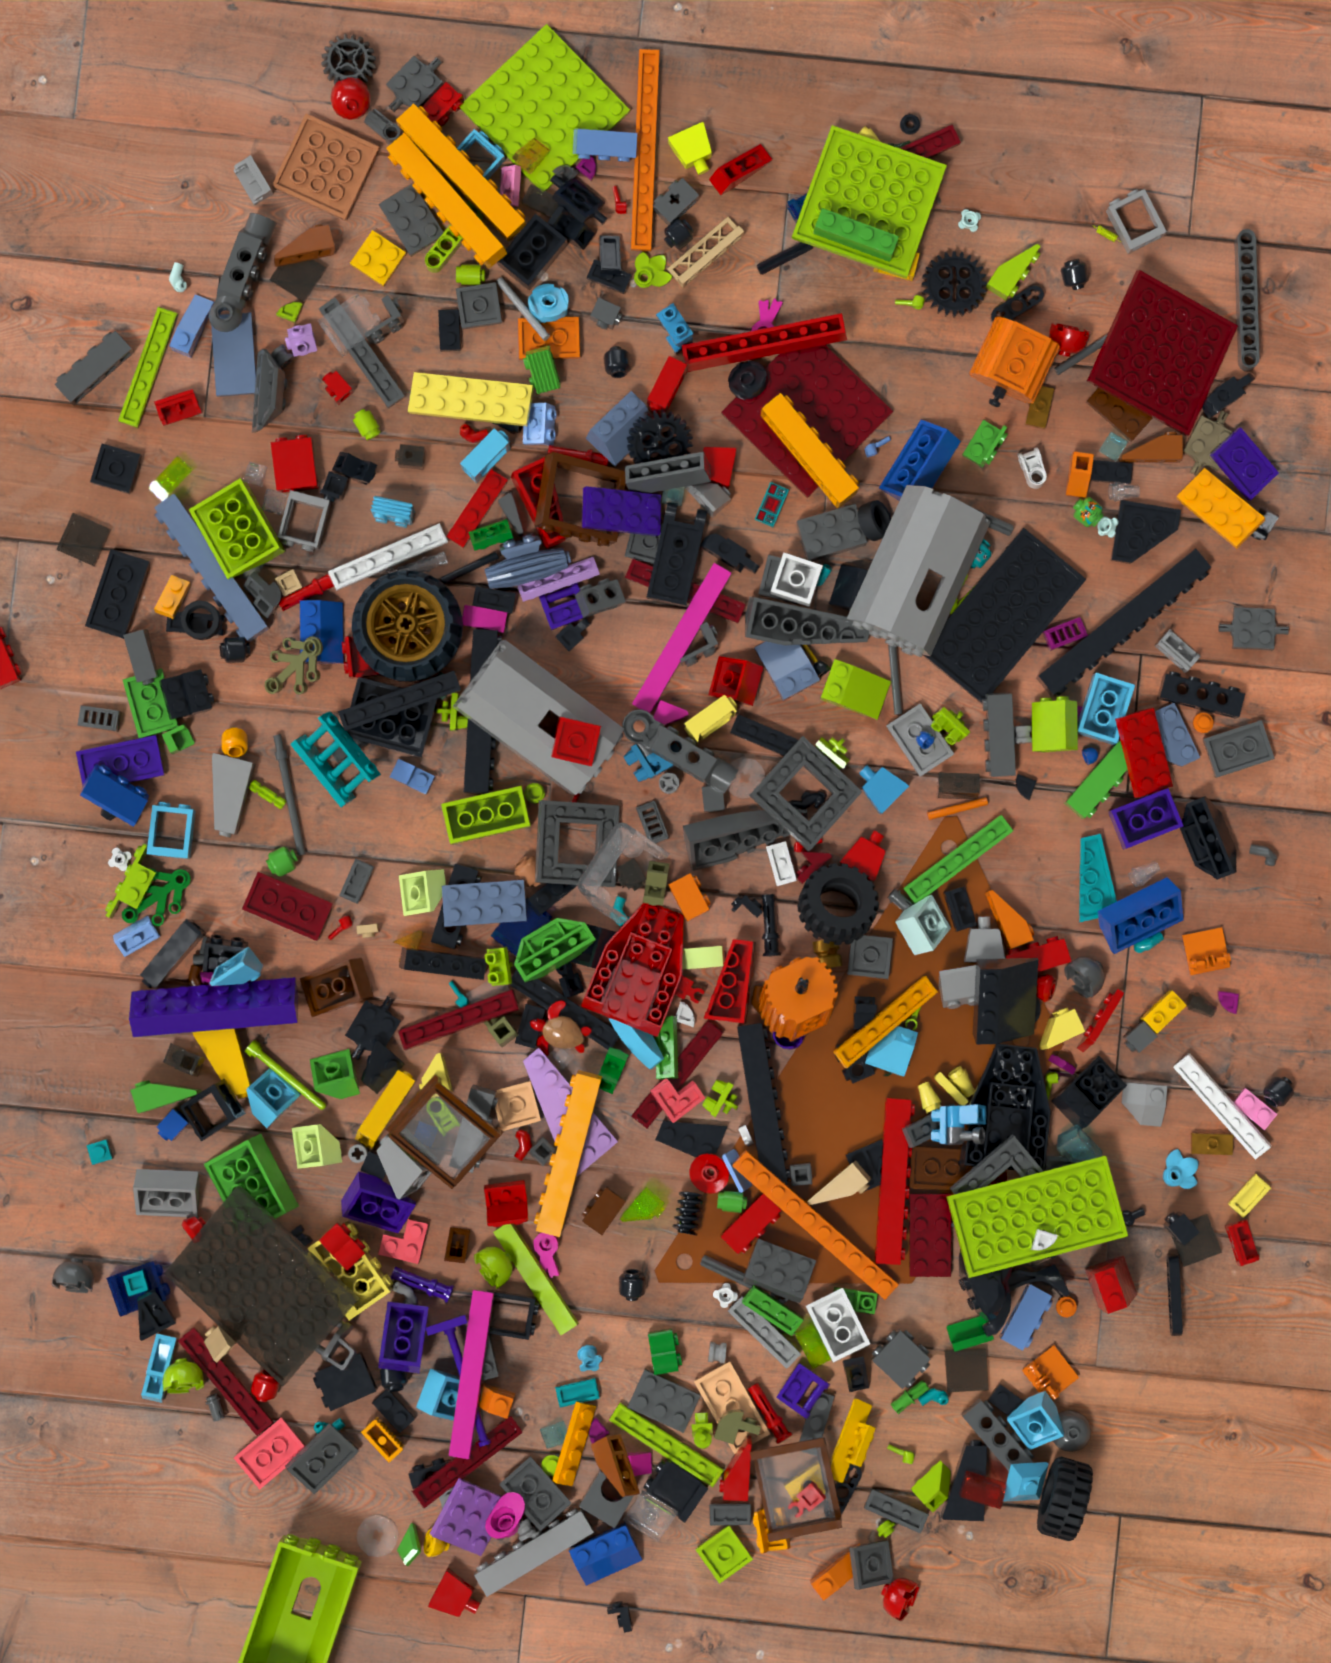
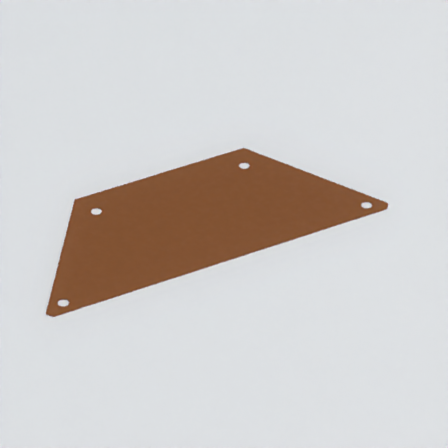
[654,816,1064,1284]

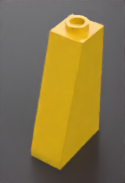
[192,1028,252,1099]
[355,1070,415,1150]

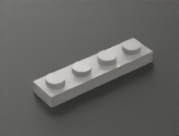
[727,1296,801,1369]

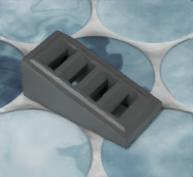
[498,492,524,537]
[77,705,121,732]
[636,801,669,846]

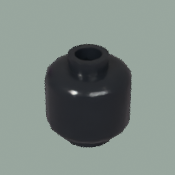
[664,219,694,249]
[1061,259,1089,290]
[603,346,631,378]
[219,636,250,663]
[1263,1077,1294,1107]
[619,1269,646,1301]
[380,1369,408,1392]

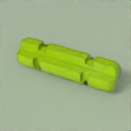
[249,780,286,809]

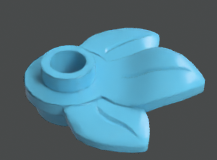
[1163,1149,1198,1189]

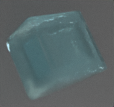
[1099,432,1128,461]
[540,1421,567,1449]

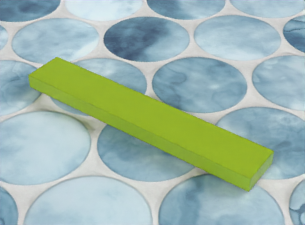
[118,307,178,428]
[493,1224,579,1335]
[609,1402,724,1488]

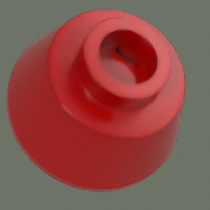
[1036,975,1056,1002]
[182,1216,208,1243]

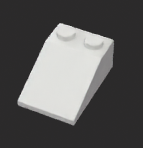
[806,1288,870,1363]

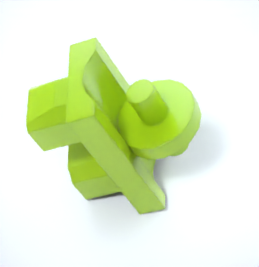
[436,693,468,732]
[931,707,970,745]
[815,737,850,770]
[485,947,513,986]
[702,1079,738,1117]
[692,1413,713,1449]

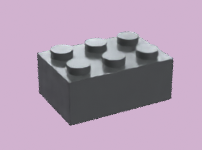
[796,504,867,562]
[742,1239,816,1303]

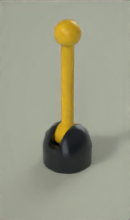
[802,645,831,677]

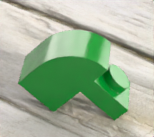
[598,1047,629,1094]

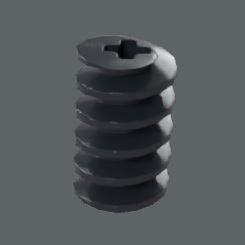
[672,1191,704,1236]

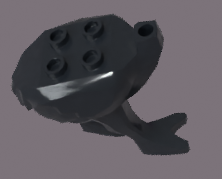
[958,1249,1070,1337]

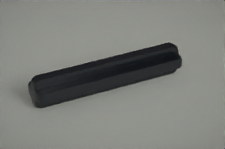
[757,242,813,275]

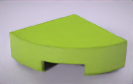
[276,302,303,323]

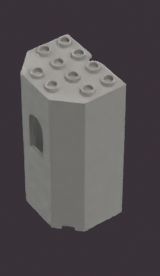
[847,485,990,657]
[452,640,624,795]

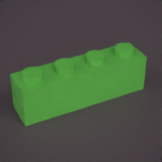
[813,208,899,262]
[1064,741,1128,819]

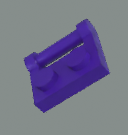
[539,583,589,631]
[776,1363,830,1419]

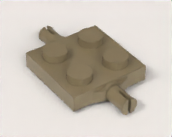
[1183,411,1233,476]

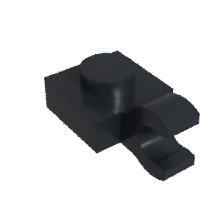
[555,618,591,652]
[556,961,585,998]

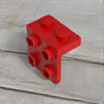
[484,1180,528,1227]

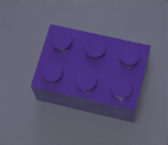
[1108,788,1183,850]
[378,1302,429,1373]

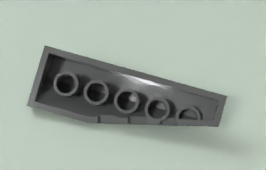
[745,596,869,646]
[683,809,808,871]

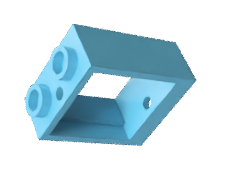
[457,129,505,180]
[460,428,510,484]
[147,802,196,859]

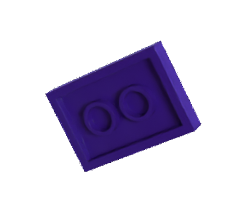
[1210,427,1279,501]

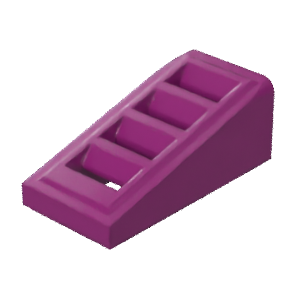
[1043,617,1088,651]

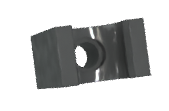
[579,1469,634,1528]

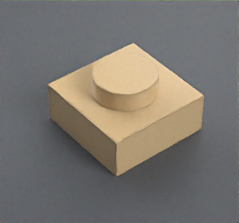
[275,569,303,597]
[356,924,379,938]

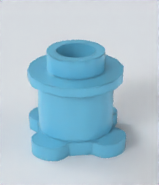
[577,1345,602,1372]

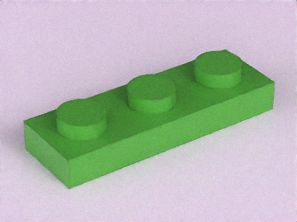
[655,1016,678,1080]
[742,1285,804,1336]

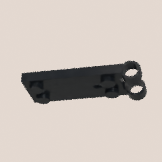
[646,502,708,607]

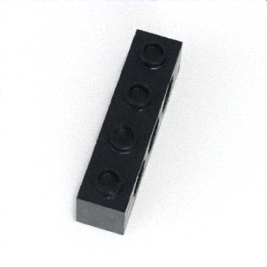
[1157,671,1245,719]
[431,864,482,949]
[399,947,486,980]

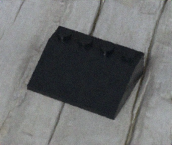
[347,677,439,757]
[972,958,1038,1045]

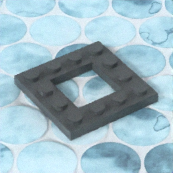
[749,736,862,851]
[535,800,619,887]
[950,1134,1044,1194]

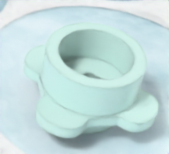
[958,209,981,232]
[1097,516,1118,538]

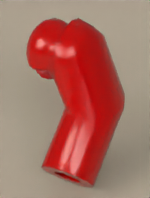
[460,424,488,443]
[514,1129,532,1161]

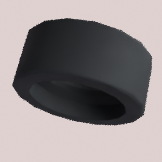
[858,500,891,541]
[181,600,221,641]

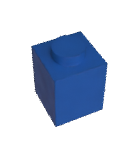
[157,1108,190,1141]

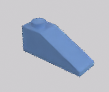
[169,294,214,358]

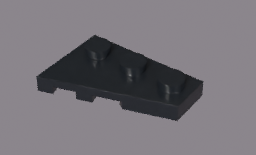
[655,1121,728,1157]

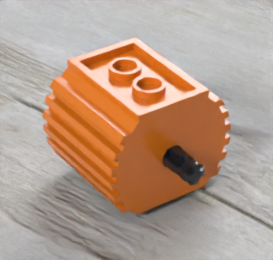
[969,317,1060,407]
[758,957,838,1041]

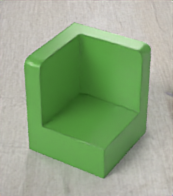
[162,724,195,754]

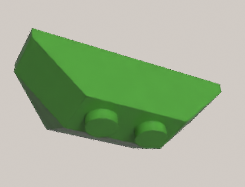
[514,918,596,982]

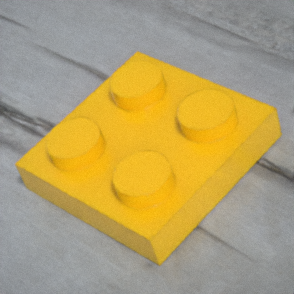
[350,230,406,287]

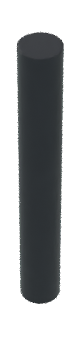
[441,551,499,584]

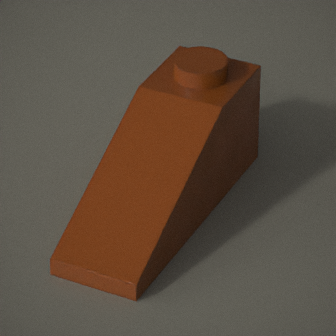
[274,224,335,267]
[1119,432,1183,463]
[591,1434,640,1497]

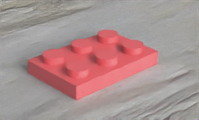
[234,1417,306,1490]

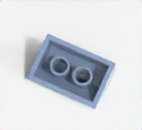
[586,391,651,466]

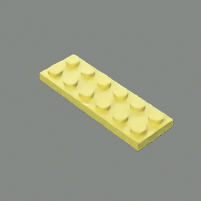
[408,372,534,427]

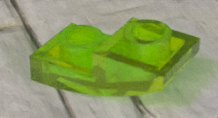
[148,456,193,501]

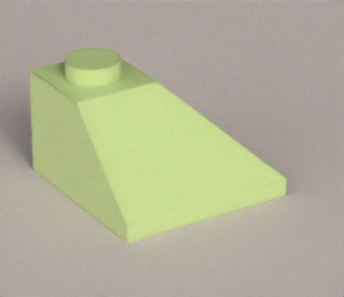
[399,869,446,916]
[292,1124,342,1169]

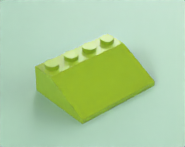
[189,478,285,580]

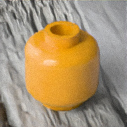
[221,727,248,758]

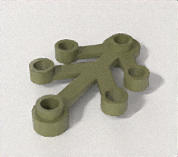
[265,636,323,695]

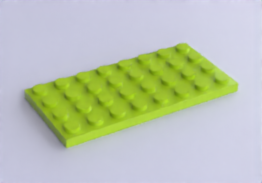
[947,1156,1128,1278]

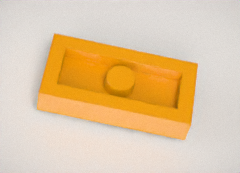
[154,575,191,619]

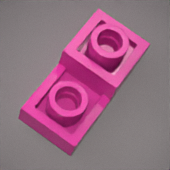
[462,605,507,633]

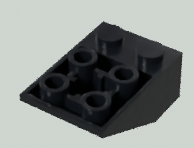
[1051,1056,1127,1131]

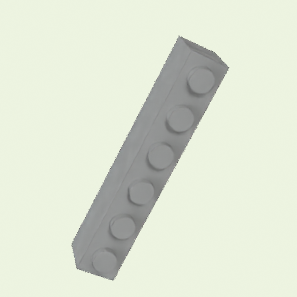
[474,1508,594,1597]

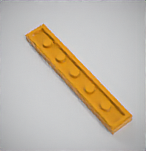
[833,976,938,1068]

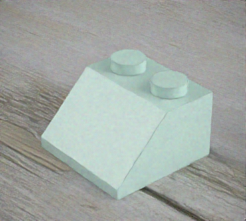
[895,895,951,955]

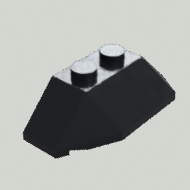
[1180,796,1237,880]

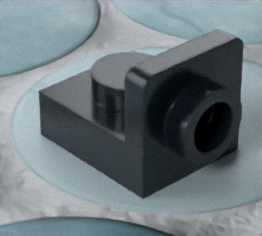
[607,1601,633,1633]

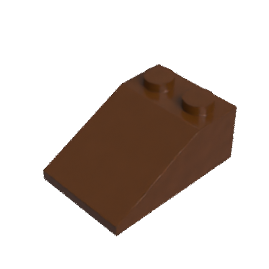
[300,958,374,1017]

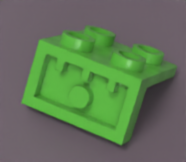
[962,420,1008,468]

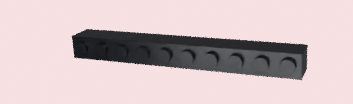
[1036,549,1211,697]

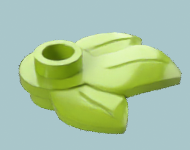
[634,252,672,288]

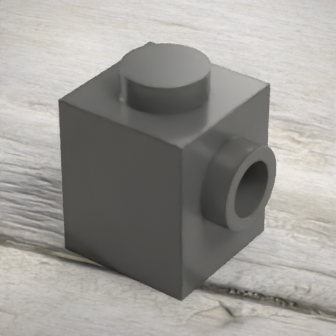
[590,297,623,330]

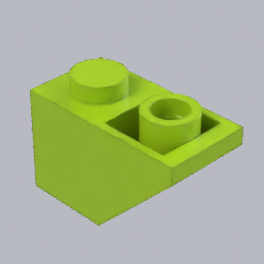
[911,1460,951,1512]

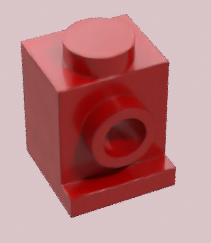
[322,371,354,405]

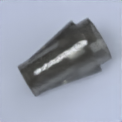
[1185,992,1217,1018]

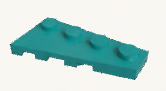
[1079,834,1117,923]

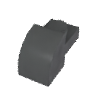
[243,572,281,618]

